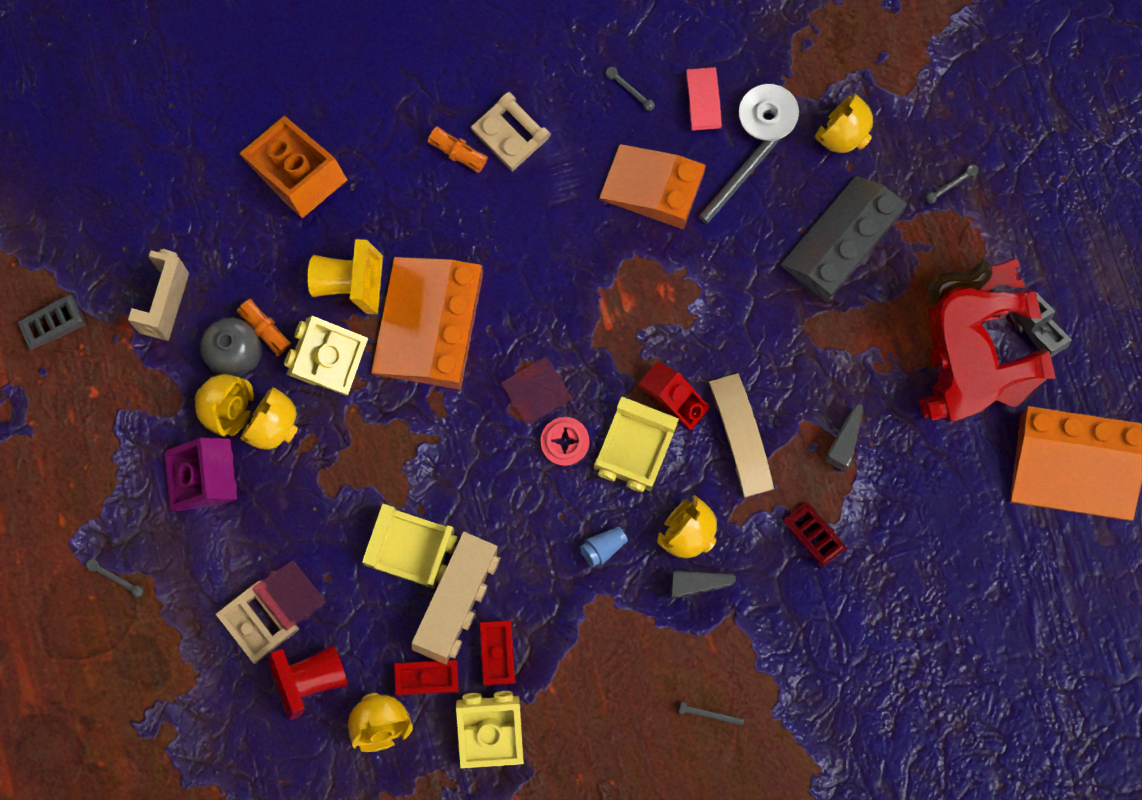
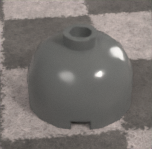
[200,317,262,378]

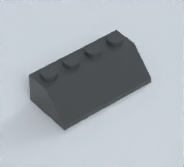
[780,176,907,303]

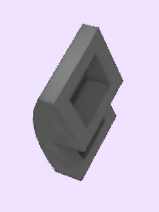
[1016,292,1072,357]

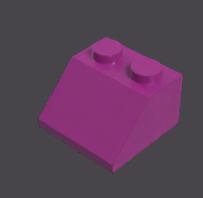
[164,438,237,511]

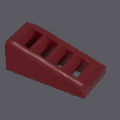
[783,502,847,569]

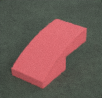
[686,68,722,130]

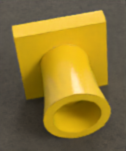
[308,239,383,314]

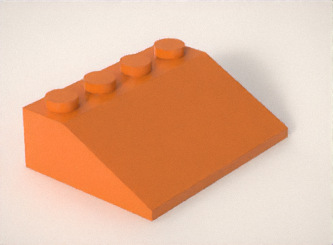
[371,257,483,390]
[1010,406,1142,521]

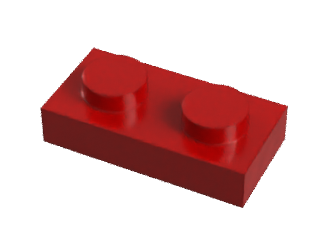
[480,621,515,686]
[394,660,459,696]

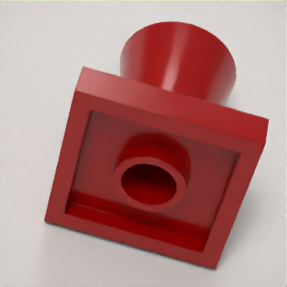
[268,645,347,721]

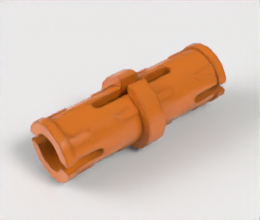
[427,126,488,173]
[236,299,292,356]

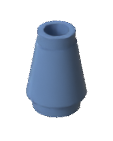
[580,526,628,567]

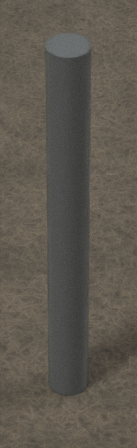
[698,139,780,224]

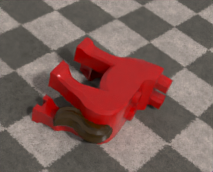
[919,257,1056,422]

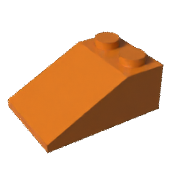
[239,116,347,218]
[599,144,706,230]

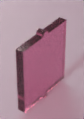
[501,356,573,426]
[252,560,326,631]

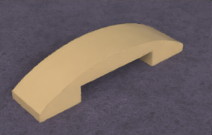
[709,373,774,498]

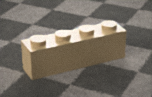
[412,531,500,665]

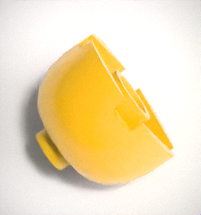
[815,93,873,153]
[195,374,254,437]
[240,387,298,450]
[657,495,717,559]
[348,693,413,752]

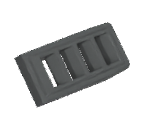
[18,294,87,350]
[824,404,863,472]
[671,571,736,599]

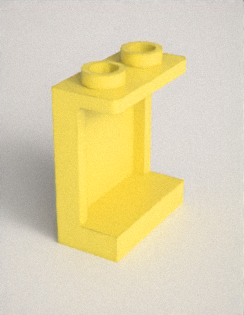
[594,396,679,493]
[362,504,458,589]

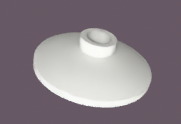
[739,84,799,141]

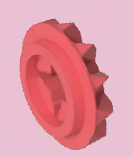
[540,417,589,467]

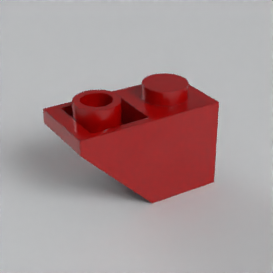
[638,362,710,430]

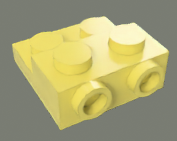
[284,316,368,395]
[456,691,524,768]

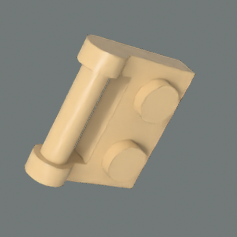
[471,92,551,172]
[216,580,299,664]

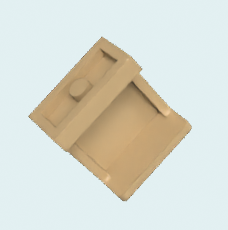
[128,249,189,341]

